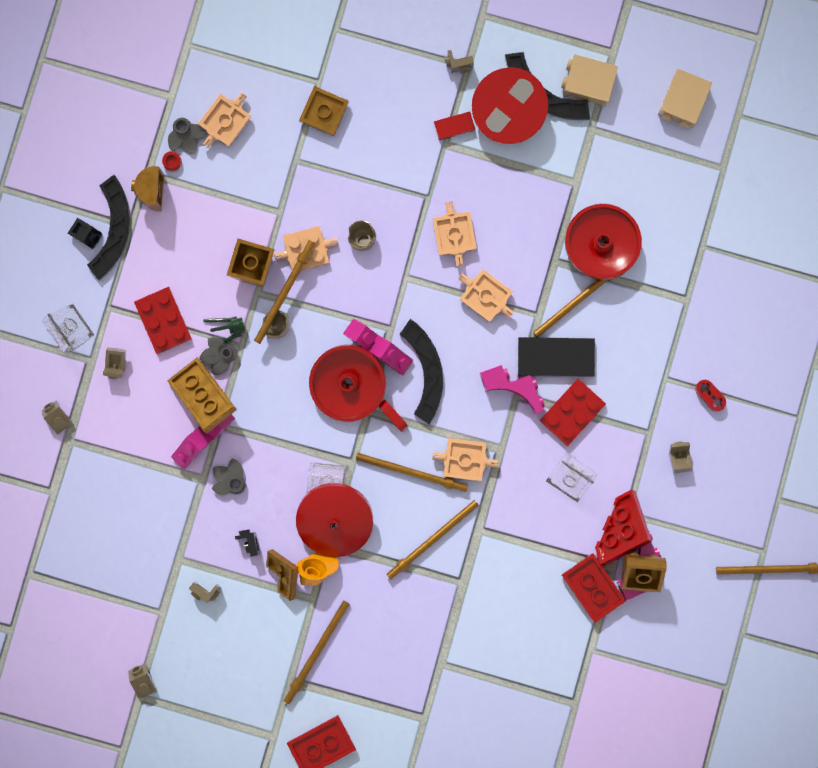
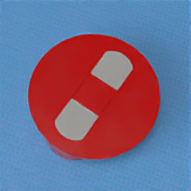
[472,67,548,144]

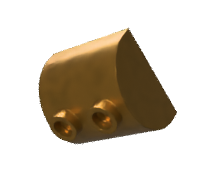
[131,166,164,211]
[226,238,275,287]
[621,553,667,592]

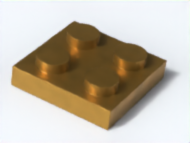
[299,86,349,136]

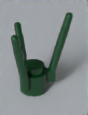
[203,316,246,343]

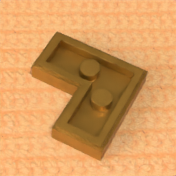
[266,549,298,601]

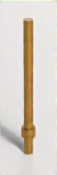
[254,240,316,344]
[533,279,612,338]
[356,453,468,492]
[386,500,479,580]
[716,562,818,575]
[283,600,350,704]

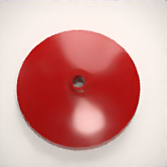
[565,204,642,280]
[309,344,386,422]
[296,483,374,557]

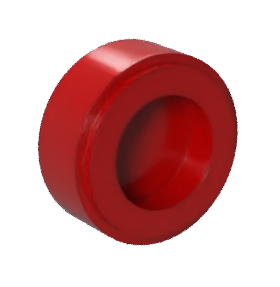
[162,151,182,171]

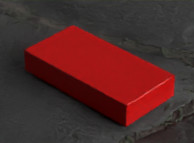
[434,111,475,141]

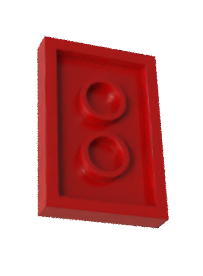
[134,286,192,354]
[539,378,606,446]
[561,553,626,623]
[287,715,356,768]

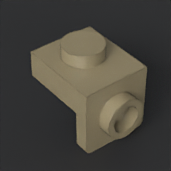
[444,50,474,73]
[103,347,126,379]
[41,400,73,434]
[669,441,693,473]
[188,582,221,603]
[128,664,157,699]

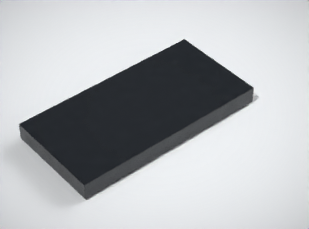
[518,337,595,377]

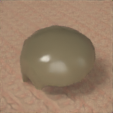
[348,220,377,252]
[262,310,291,339]

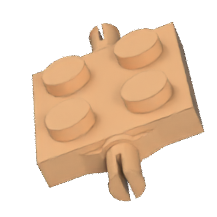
[198,92,252,148]
[432,201,477,266]
[274,226,338,271]
[458,269,514,323]
[432,438,498,481]

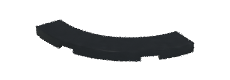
[505,52,590,120]
[87,175,130,281]
[400,318,443,424]

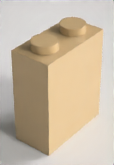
[561,54,618,106]
[658,68,713,129]

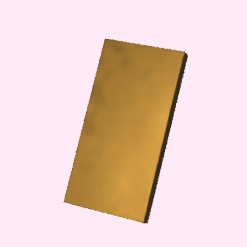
[167,357,237,434]

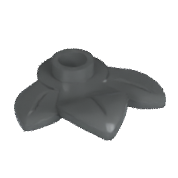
[168,118,205,154]
[199,337,237,375]
[212,458,246,495]

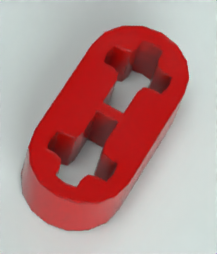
[695,379,726,411]
[378,399,409,432]

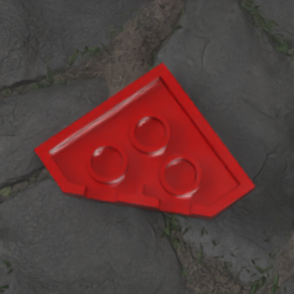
[595,489,652,566]

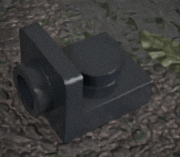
[67,217,102,249]
[235,529,260,557]

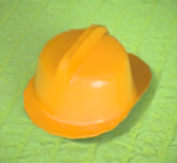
[296,553,339,586]

